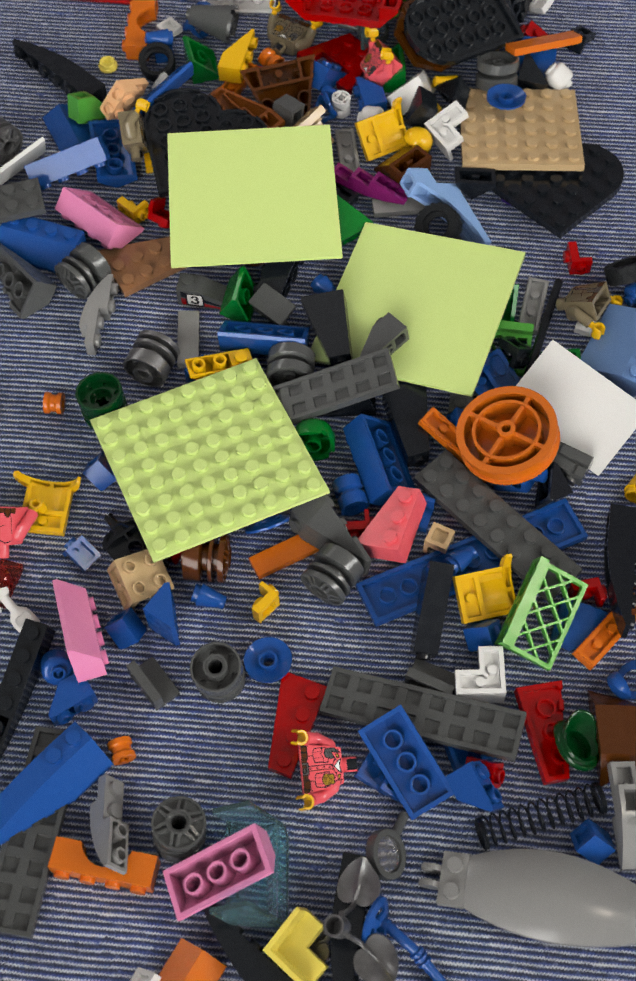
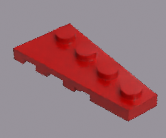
[268,672,327,779]
[514,680,570,786]

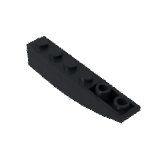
[12,39,107,103]
[604,503,636,638]
[0,618,56,760]
[331,852,371,981]
[203,904,294,981]

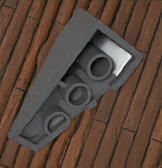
[0,243,57,319]

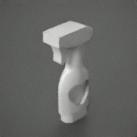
[0,587,41,633]

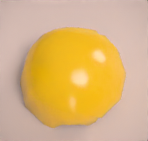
[404,126,433,153]

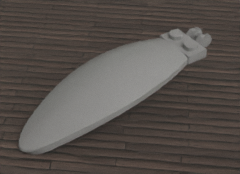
[418,849,636,948]

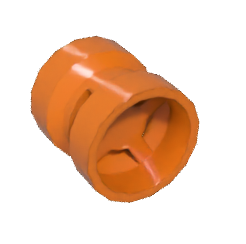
[258,47,285,66]

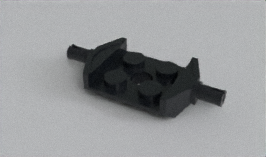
[102,513,172,569]

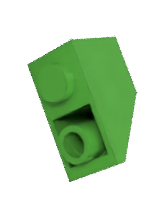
[67,91,105,124]

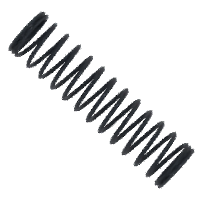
[474,781,608,850]

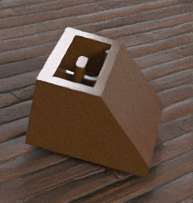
[374,145,432,184]

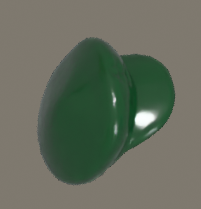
[553,709,599,772]

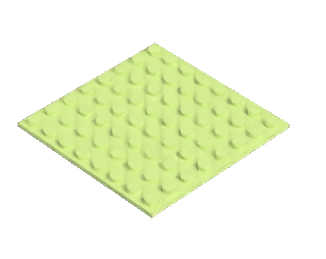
[167,125,343,268]
[311,222,526,397]
[90,358,330,563]

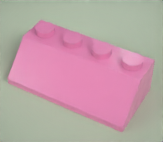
[55,187,144,250]
[52,579,109,683]
[162,823,275,921]

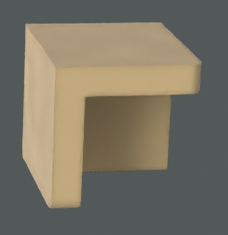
[423,522,455,554]

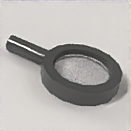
[366,811,409,881]

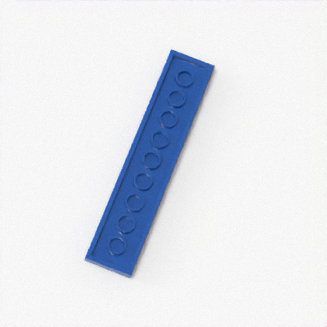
[356,498,588,627]

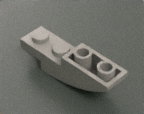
[79,274,118,355]
[607,761,636,871]
[90,774,129,875]

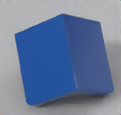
[83,451,116,491]
[104,607,147,650]
[463,619,501,652]
[570,818,616,865]

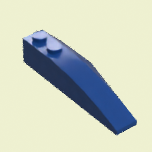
[0,721,113,845]

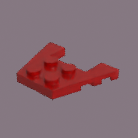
[297,33,369,95]

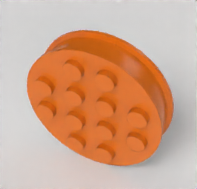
[456,386,560,485]

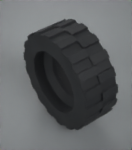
[414,202,462,239]
[604,256,636,286]

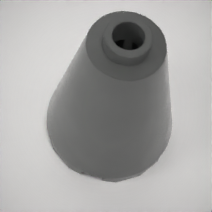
[185,5,239,44]

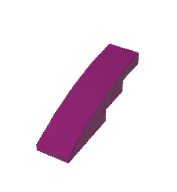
[334,162,410,205]

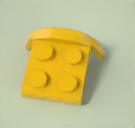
[354,97,410,161]
[13,471,81,536]
[452,553,516,624]

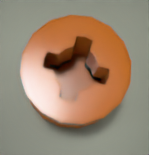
[43,392,65,415]
[107,736,136,765]

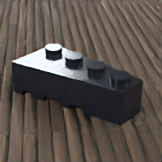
[253,261,305,298]

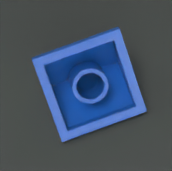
[143,582,180,646]

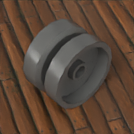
[475,50,520,92]
[266,342,316,387]

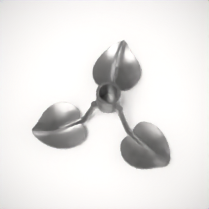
[310,856,399,981]

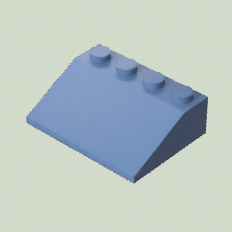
[581,304,636,398]

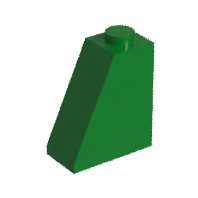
[337,195,373,246]

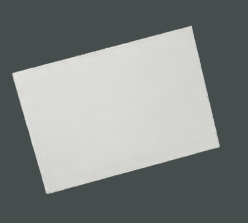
[516,340,636,476]

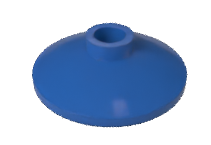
[487,84,526,110]
[244,637,292,683]

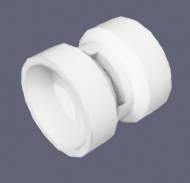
[331,90,351,119]

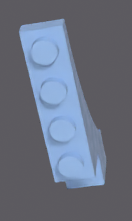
[400,168,491,245]

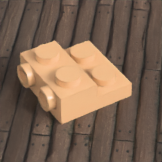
[99,78,149,120]

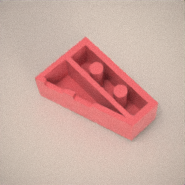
[358,486,427,564]

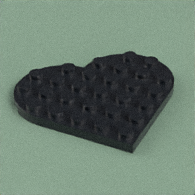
[404,0,524,66]
[144,87,267,198]
[491,143,624,238]

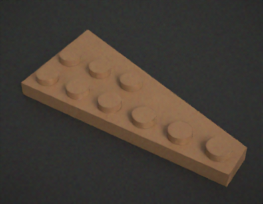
[98,236,188,298]

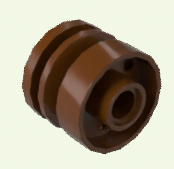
[181,534,232,583]

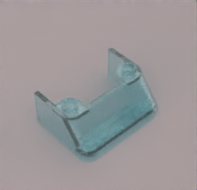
[209,800,289,928]

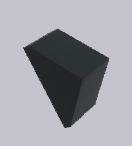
[518,54,548,90]
[435,76,470,109]
[404,86,438,128]
[454,167,496,199]
[535,462,573,510]

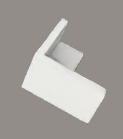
[386,70,436,115]
[424,100,469,161]
[454,646,507,703]

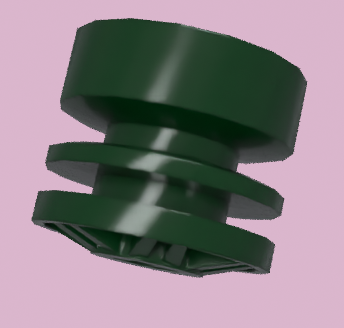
[75,372,128,430]

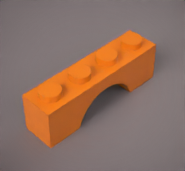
[122,0,159,61]
[48,836,161,895]

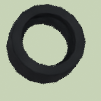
[138,42,176,82]

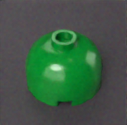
[295,418,335,461]

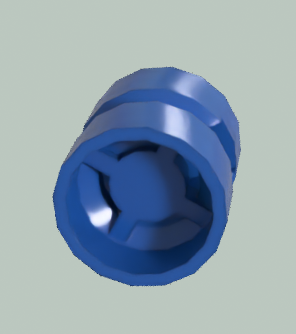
[332,473,369,516]

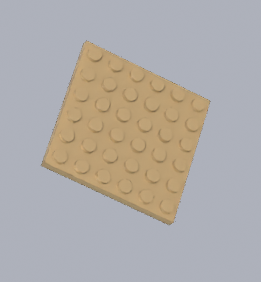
[460,88,585,171]

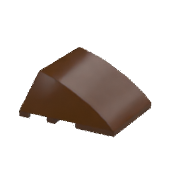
[240,54,315,115]
[587,690,636,787]

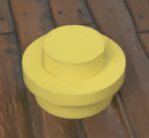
[98,56,118,74]

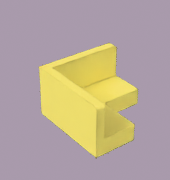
[263,906,329,981]

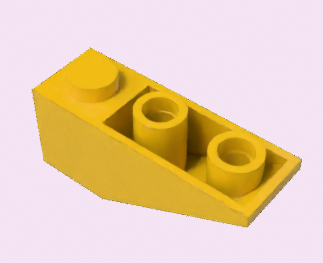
[217,29,258,84]
[185,348,252,380]

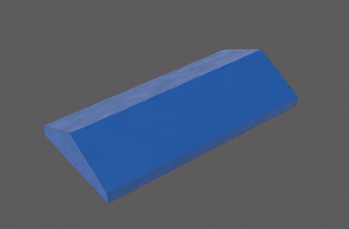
[131,61,194,118]
[42,104,91,151]
[88,119,138,188]
[358,704,454,820]

